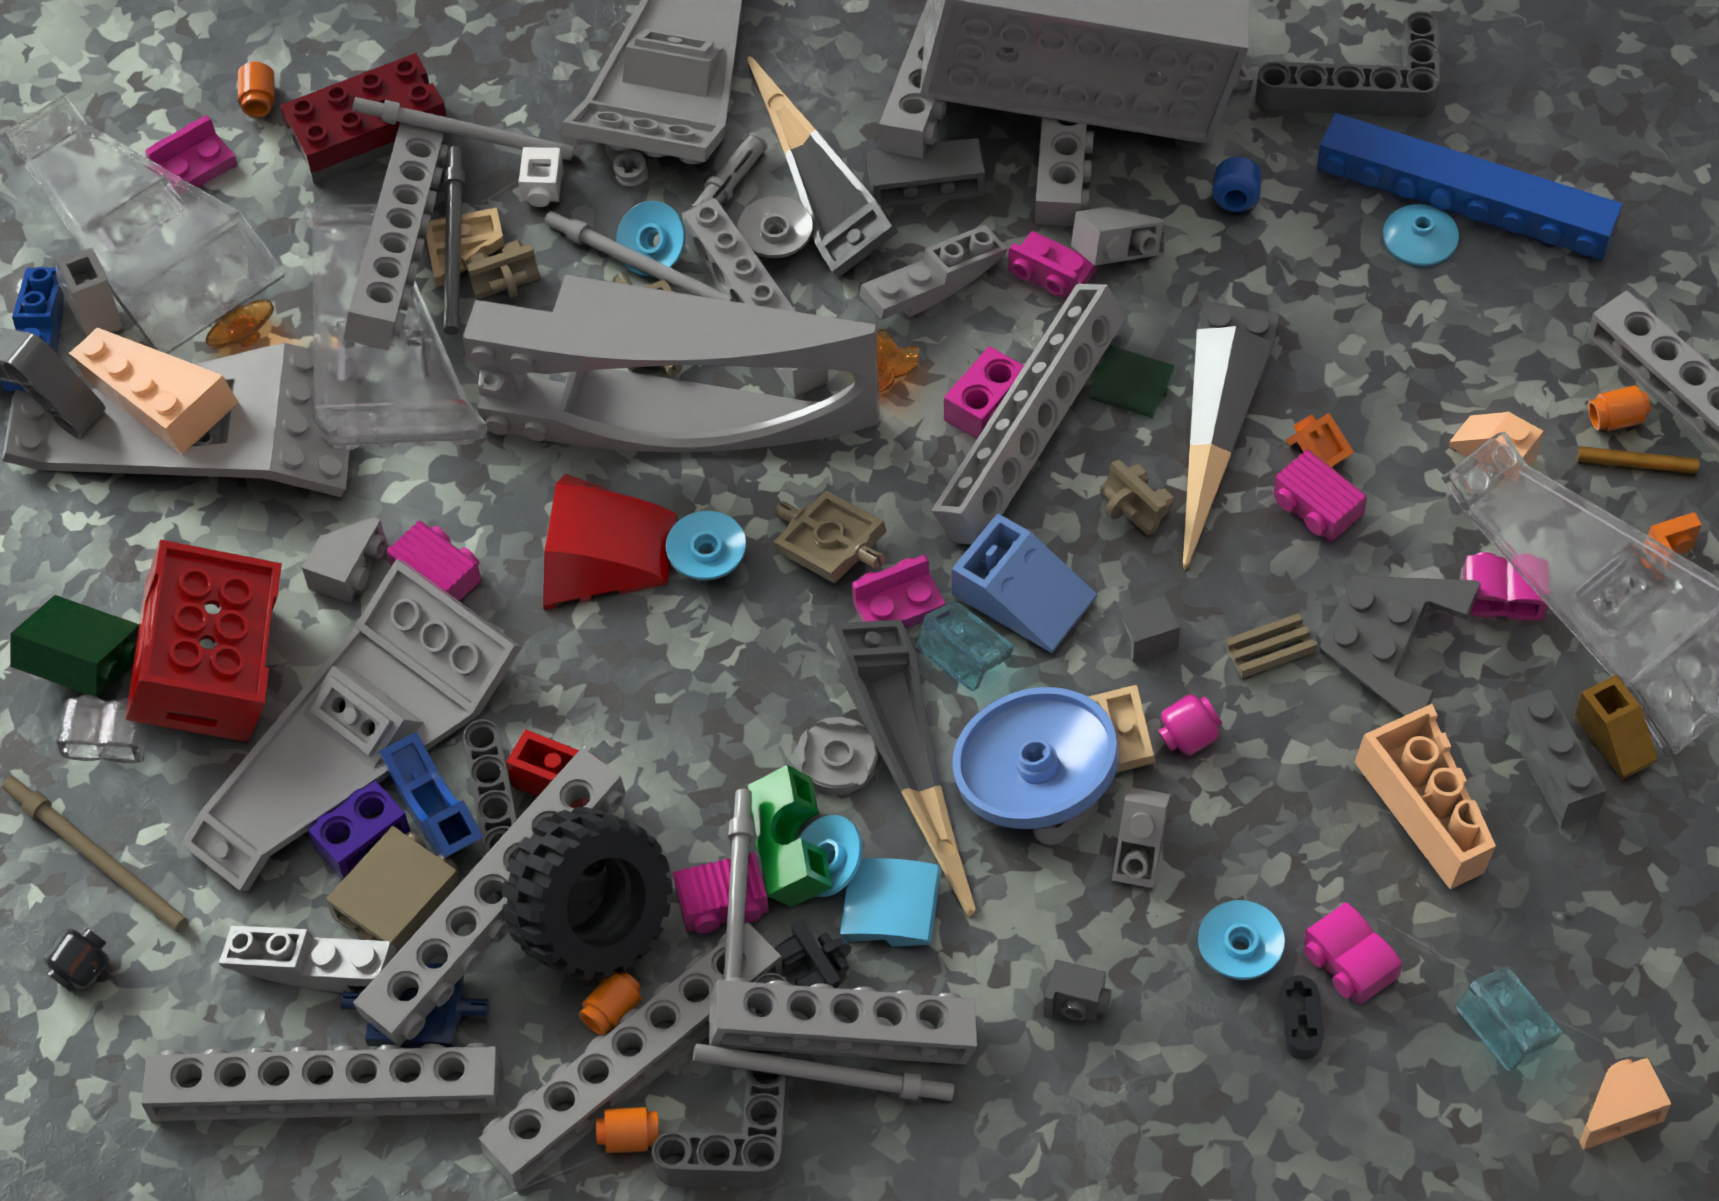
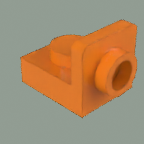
[1286,413,1354,467]
[1643,512,1702,578]

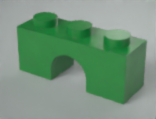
[748,765,833,908]

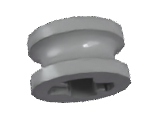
[613,151,648,187]

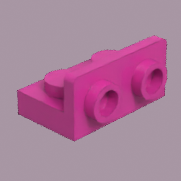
[145,115,237,200]
[1008,231,1097,299]
[852,555,946,628]

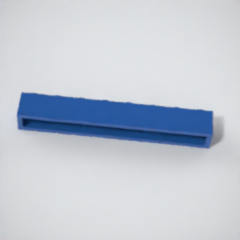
[1317,113,1623,260]

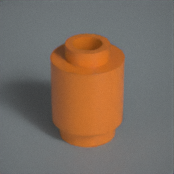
[238,61,275,117]
[1588,385,1651,432]
[579,972,642,1036]
[596,1107,659,1153]

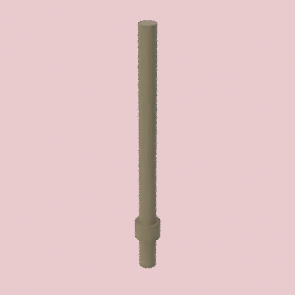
[2,776,188,932]

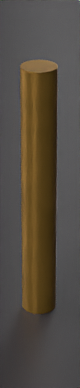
[1577,446,1700,474]

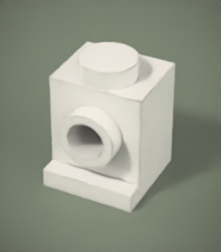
[519,147,564,207]

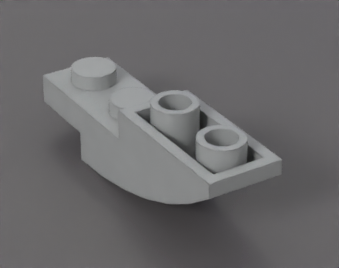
[859,225,1007,320]
[219,925,397,992]

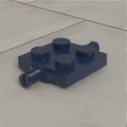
[341,963,489,1048]

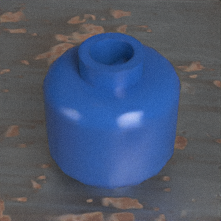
[1212,156,1262,213]

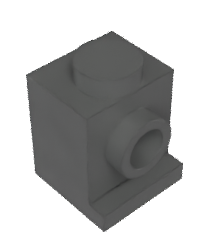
[1044,959,1112,1021]

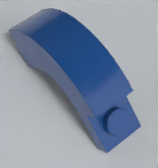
[378,731,483,858]

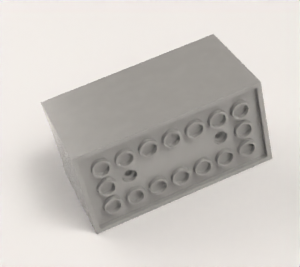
[919,0,1250,144]

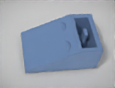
[952,513,1097,653]

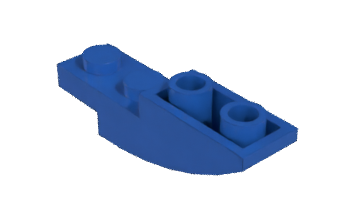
[1,267,64,391]

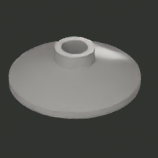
[737,196,813,258]

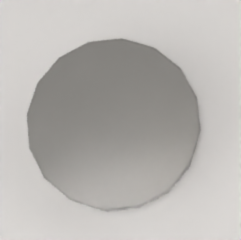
[796,717,879,796]

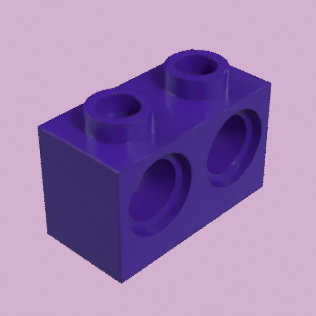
[308,780,411,880]

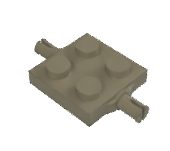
[774,490,887,584]

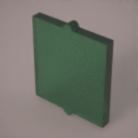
[1089,345,1175,418]

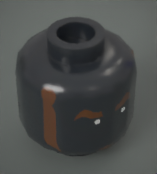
[44,927,109,993]

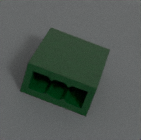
[10,595,139,697]

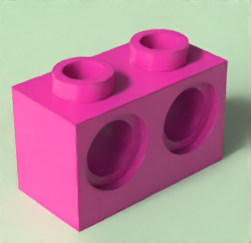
[944,346,1024,439]

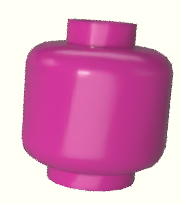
[1158,694,1222,756]

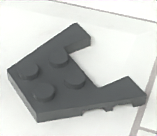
[1319,575,1481,716]

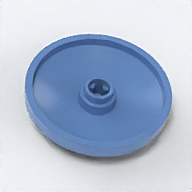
[952,687,1120,829]

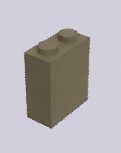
[326,826,460,955]

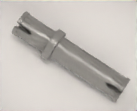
[688,132,767,210]

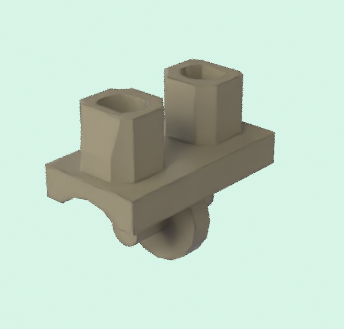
[466,240,541,300]
[1100,459,1174,536]

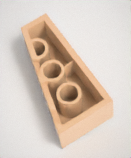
[69,328,239,455]
[1354,704,1496,889]

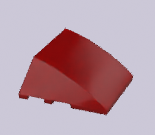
[543,474,677,610]

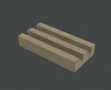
[1225,613,1317,679]

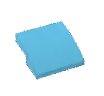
[840,858,941,947]

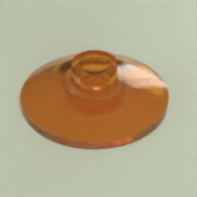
[206,299,274,349]

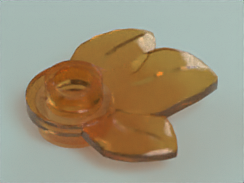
[877,329,919,392]

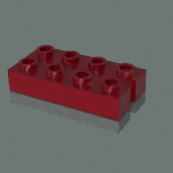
[280,53,447,184]

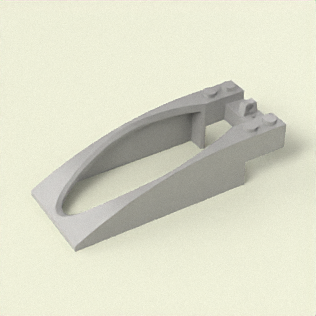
[463,275,880,452]

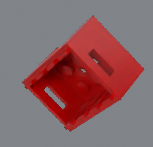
[125,539,282,742]

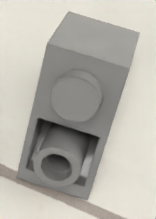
[1071,207,1164,266]
[56,247,123,338]
[302,517,387,603]
[1111,787,1171,888]

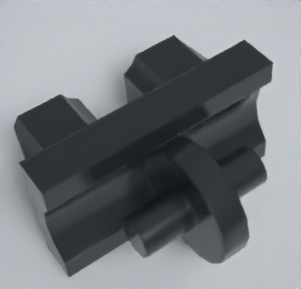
[775,920,852,989]

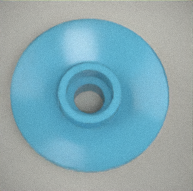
[616,201,685,276]
[1383,204,1459,267]
[666,511,746,580]
[798,815,863,897]
[1198,900,1285,980]

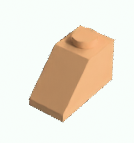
[1449,412,1543,484]
[1580,1058,1671,1150]

